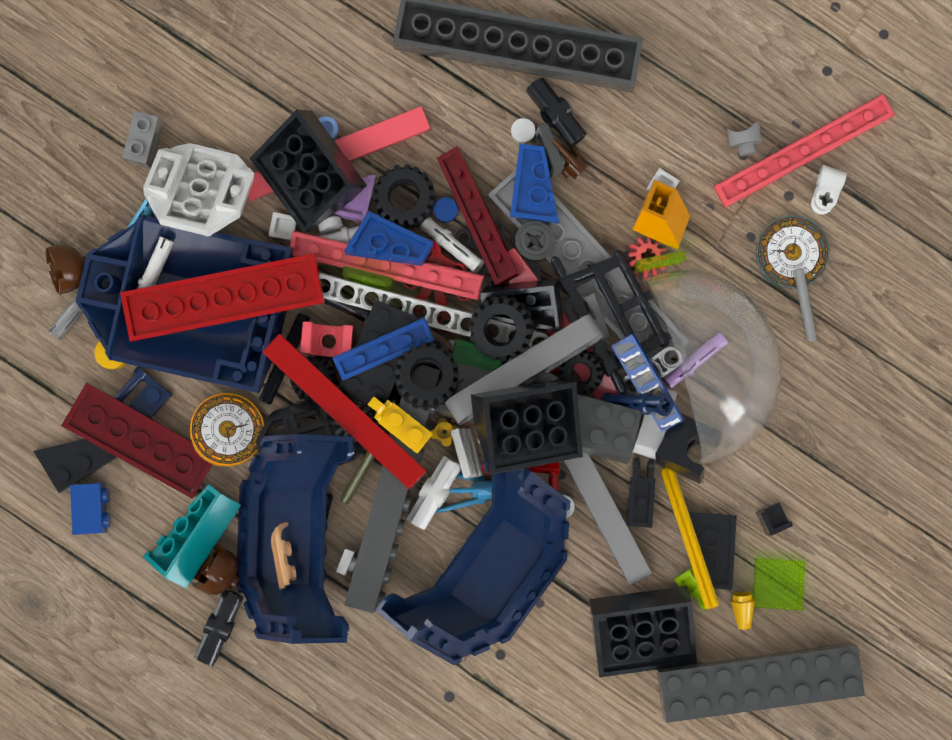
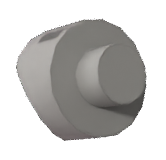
[727,123,762,157]

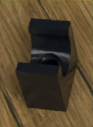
[655,413,723,484]

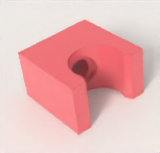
[300,321,356,358]

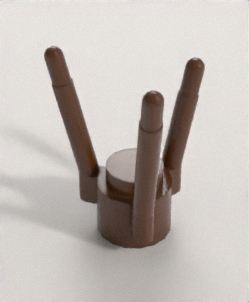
[552,139,588,180]

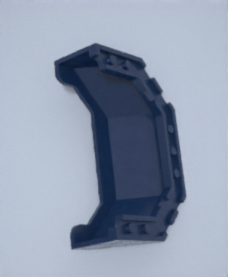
[236,434,354,644]
[375,459,571,665]

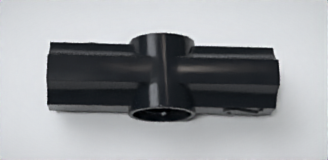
[526,77,587,148]
[194,589,244,666]

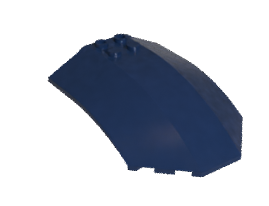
[76,215,293,393]

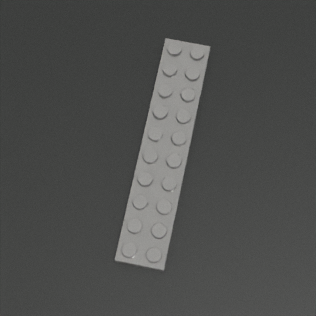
[488,169,689,371]

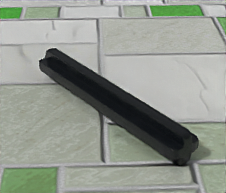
[259,313,310,405]

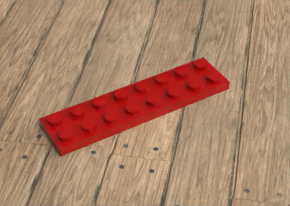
[120,254,325,342]

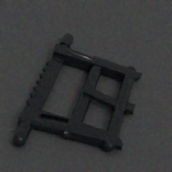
[551,250,673,394]

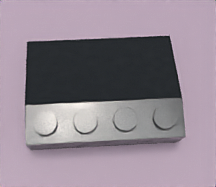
[250,109,367,233]
[471,379,583,475]
[589,586,697,678]

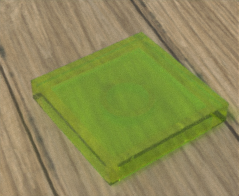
[342,266,395,291]
[753,558,805,611]

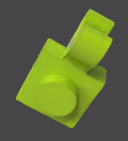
[674,567,718,610]

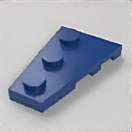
[510,144,559,224]
[344,211,434,266]

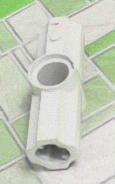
[407,455,461,530]

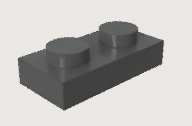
[534,123,565,179]

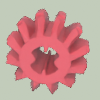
[628,237,668,278]

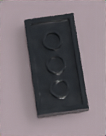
[338,299,421,404]

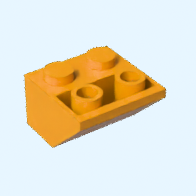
[632,179,690,250]

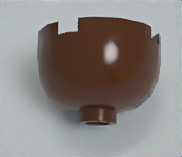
[45,245,86,295]
[192,544,239,595]

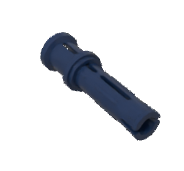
[601,392,673,416]

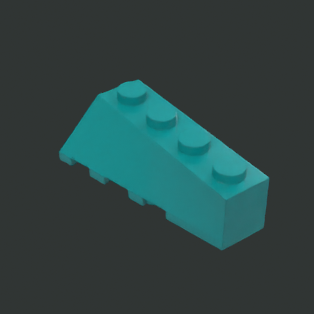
[143,484,241,588]

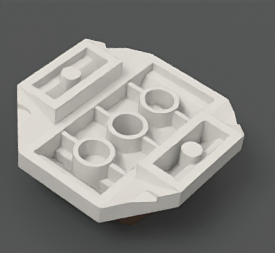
[143,143,254,237]

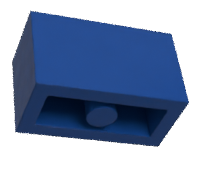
[70,483,111,535]

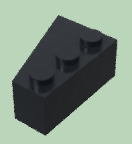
[480,279,564,333]

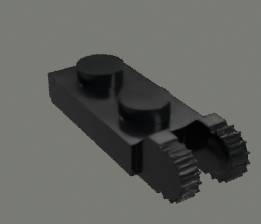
[627,457,656,528]

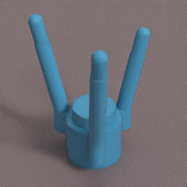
[436,473,492,513]

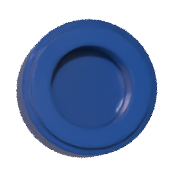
[434,197,458,223]

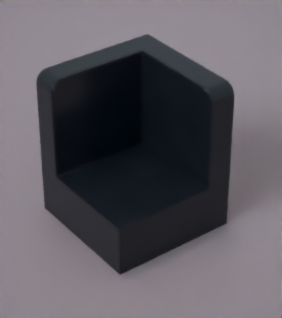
[756,503,793,536]

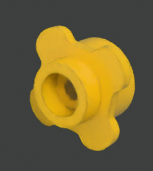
[430,417,458,446]

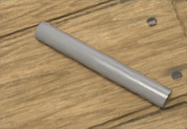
[794,268,817,342]

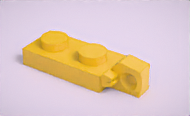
[368,397,433,454]

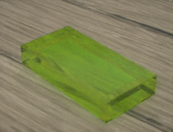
[634,250,687,273]

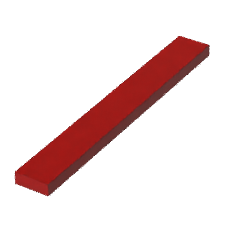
[263,334,427,490]

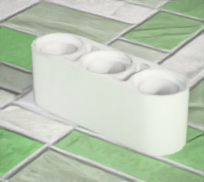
[632,389,677,459]

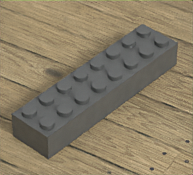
[435,363,642,464]
[656,643,865,723]

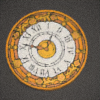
[190,393,264,467]

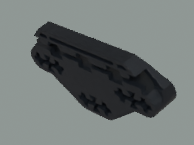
[255,395,397,466]

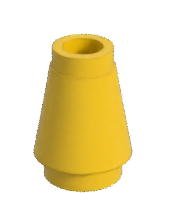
[730,592,755,630]

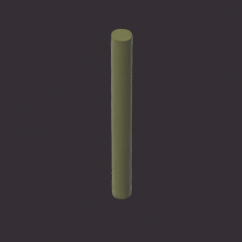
[340,426,390,504]

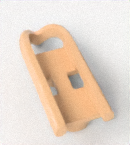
[271,522,296,589]

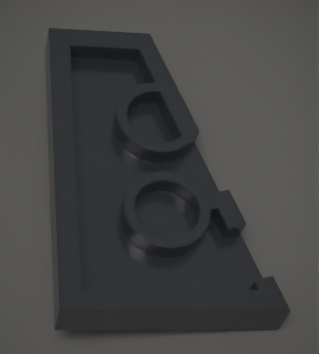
[33,439,118,493]
[689,512,737,590]

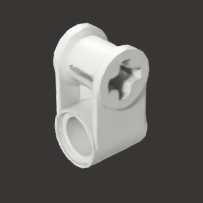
[811,165,847,215]

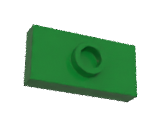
[452,339,502,372]

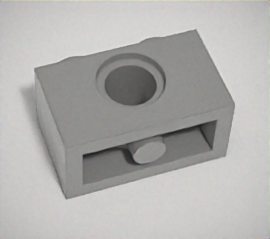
[122,111,163,169]

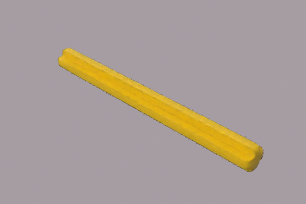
[661,468,719,609]

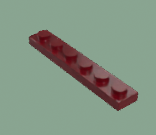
[437,146,519,287]

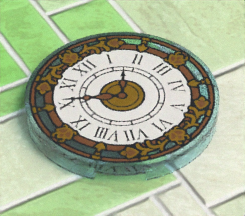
[755,216,830,289]

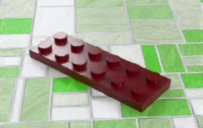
[61,382,212,499]

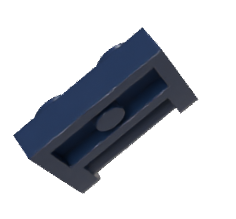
[114,366,172,418]

